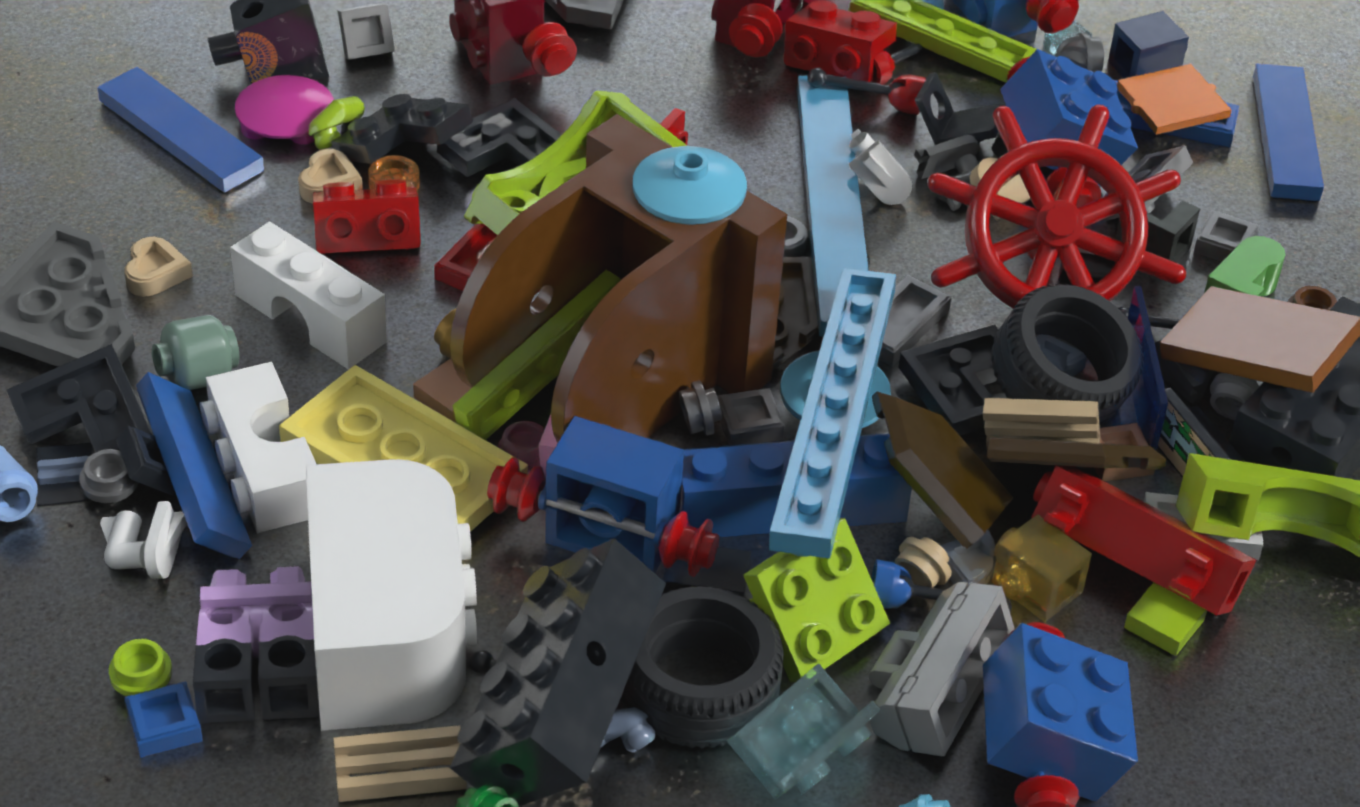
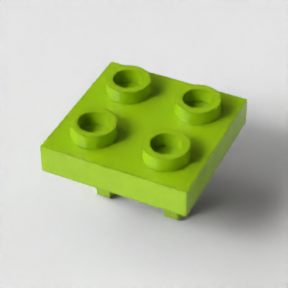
[743,518,890,683]

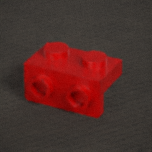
[784,1,897,82]
[313,179,421,253]

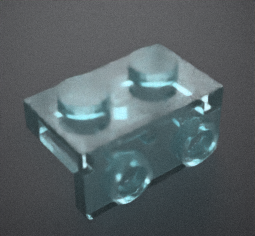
[727,663,881,800]

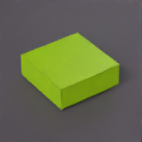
[1124,582,1207,656]

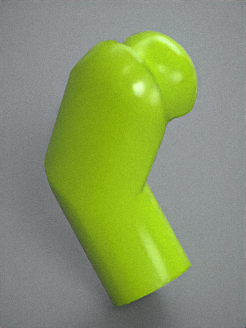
[309,96,365,150]

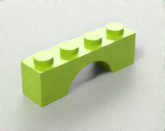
[1175,453,1360,557]

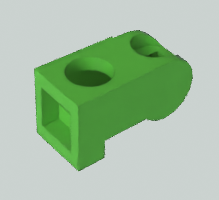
[1204,236,1286,297]

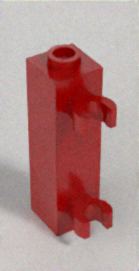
[1032,465,1257,615]

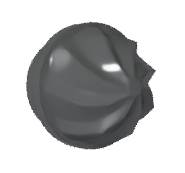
[1056,32,1104,72]

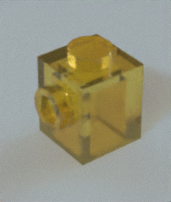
[992,515,1092,622]

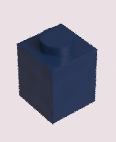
[1108,11,1189,79]

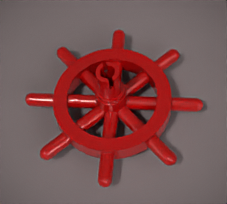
[927,104,1186,308]

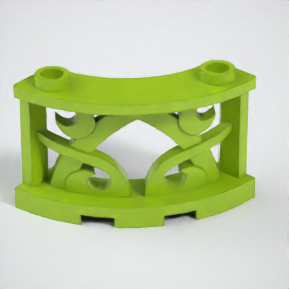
[464,90,687,235]

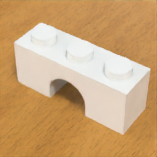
[230,221,387,370]
[200,362,316,533]

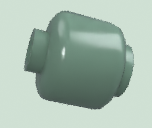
[152,315,239,390]

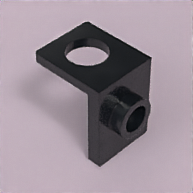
[915,73,1006,145]

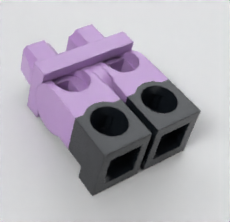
[193,566,319,724]

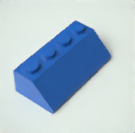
[680,433,912,537]

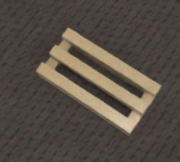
[983,398,1100,449]
[334,725,467,802]

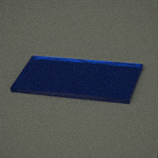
[1127,286,1168,451]

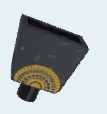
[207,0,329,83]

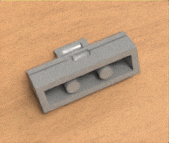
[867,582,1015,756]

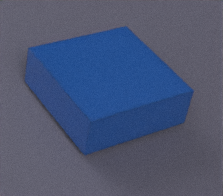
[124,681,203,757]

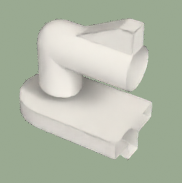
[849,129,912,205]
[100,501,187,579]

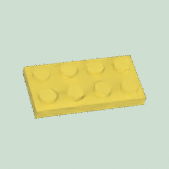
[279,365,528,532]

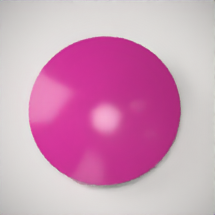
[235,75,334,144]

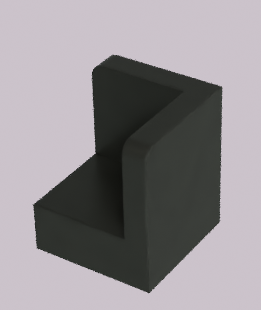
[1115,200,1200,262]

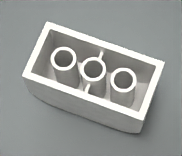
[305,459,477,731]

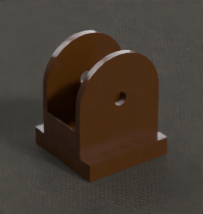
[450,114,788,443]

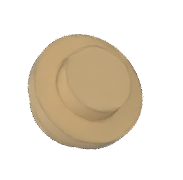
[895,537,952,588]

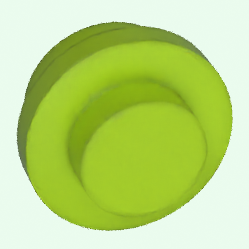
[109,639,172,696]

